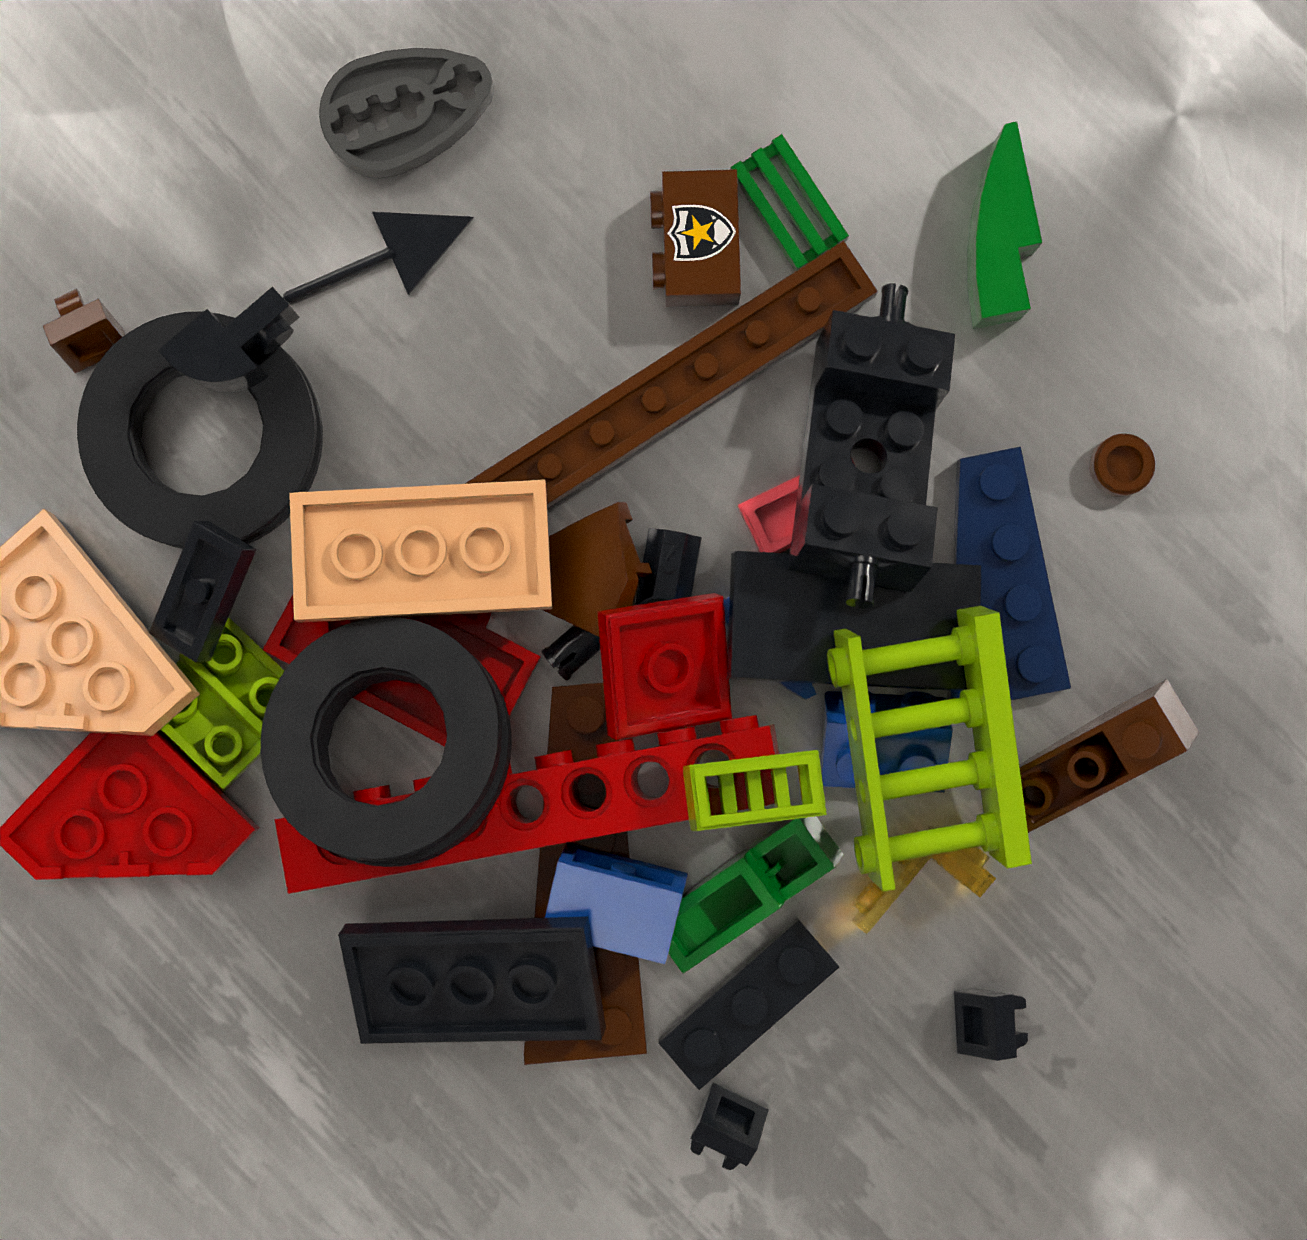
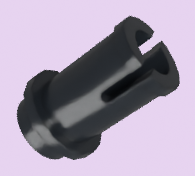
[541,625,600,681]

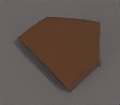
[542,502,652,637]

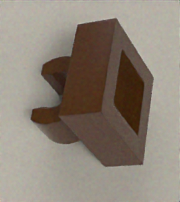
[43,288,125,374]

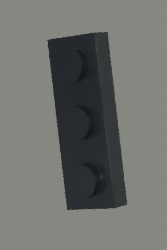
[658,918,839,1090]

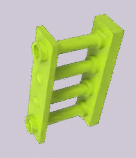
[827,606,1032,892]

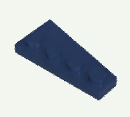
[947,446,1071,700]

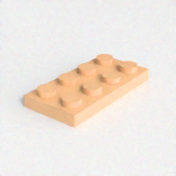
[289,480,552,622]

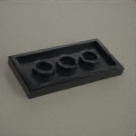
[727,551,981,691]
[338,916,606,1044]

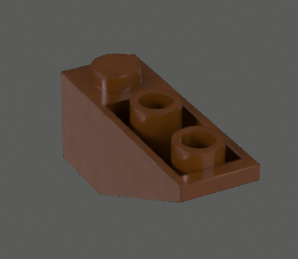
[1019,679,1199,833]

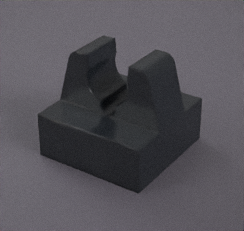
[954,989,1028,1061]
[690,1082,769,1170]

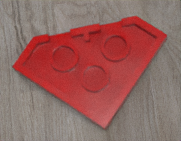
[0,731,260,880]

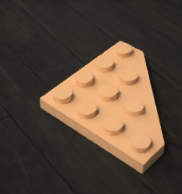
[0,509,200,736]

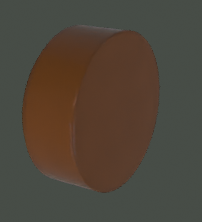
[1089,433,1155,497]

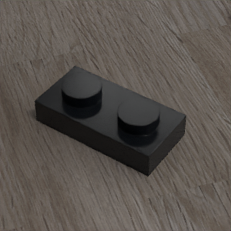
[149,521,257,663]

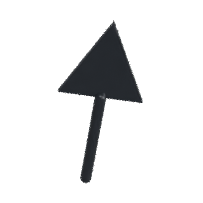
[283,212,474,303]

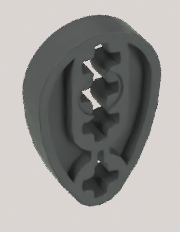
[319,48,494,178]

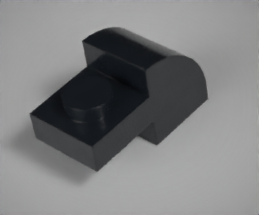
[158,286,300,392]

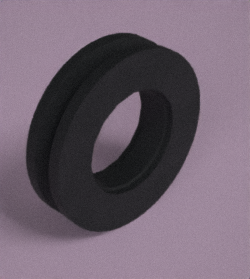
[77,311,323,549]
[260,617,512,867]

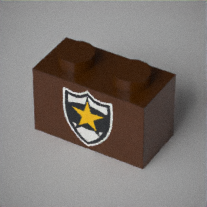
[650,169,741,307]

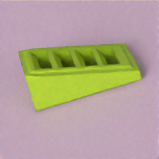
[683,750,827,831]

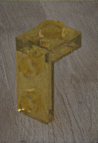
[852,826,996,934]

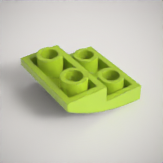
[159,618,284,793]

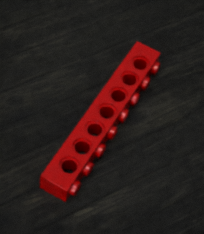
[274,715,780,894]

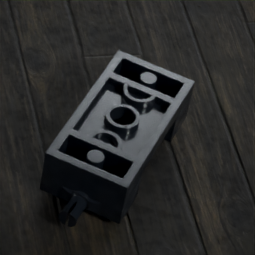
[788,283,955,609]

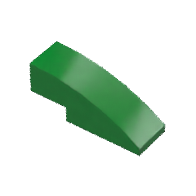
[967,121,1043,329]
[668,816,844,974]

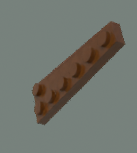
[524,682,647,1065]

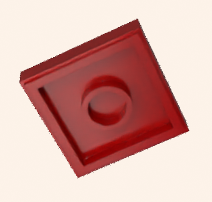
[597,593,732,740]

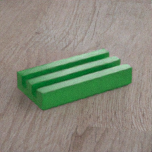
[730,134,849,271]

